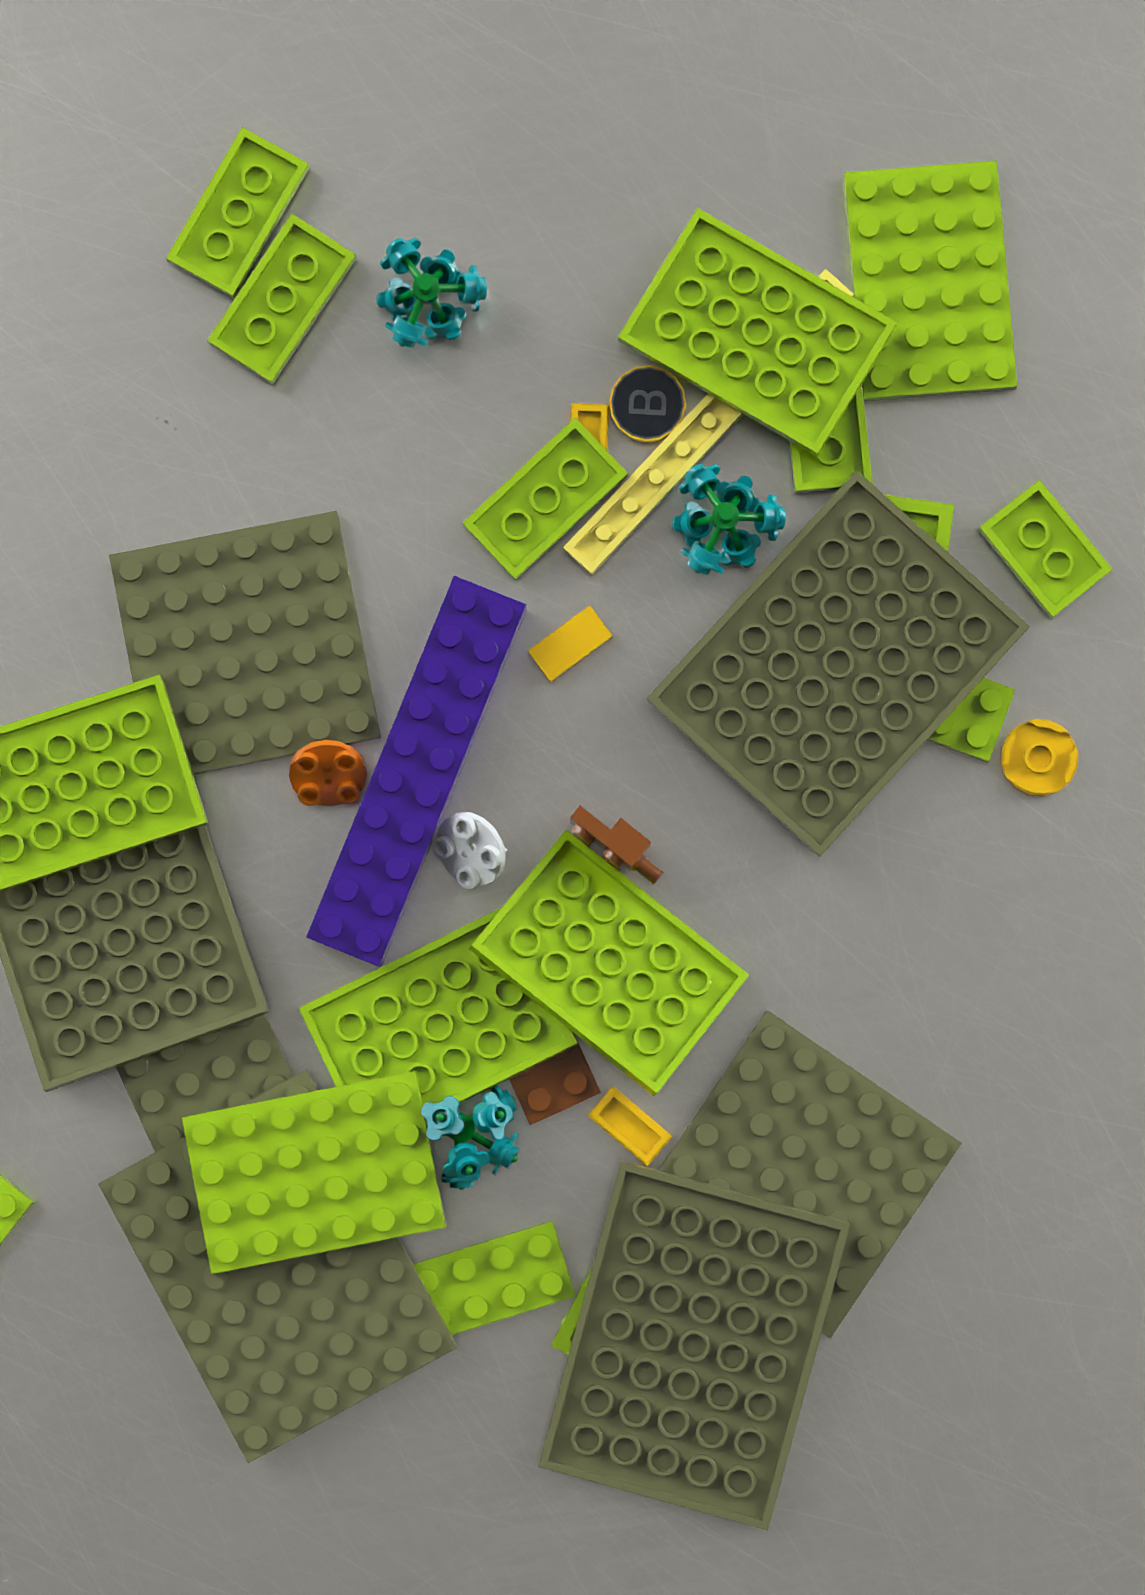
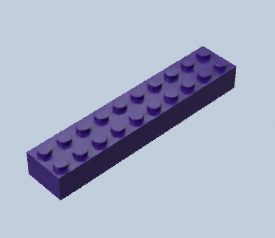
[306,576,527,967]

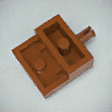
[570,805,664,885]

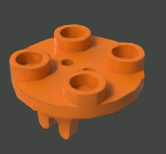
[289,740,367,806]

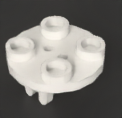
[432,812,508,889]

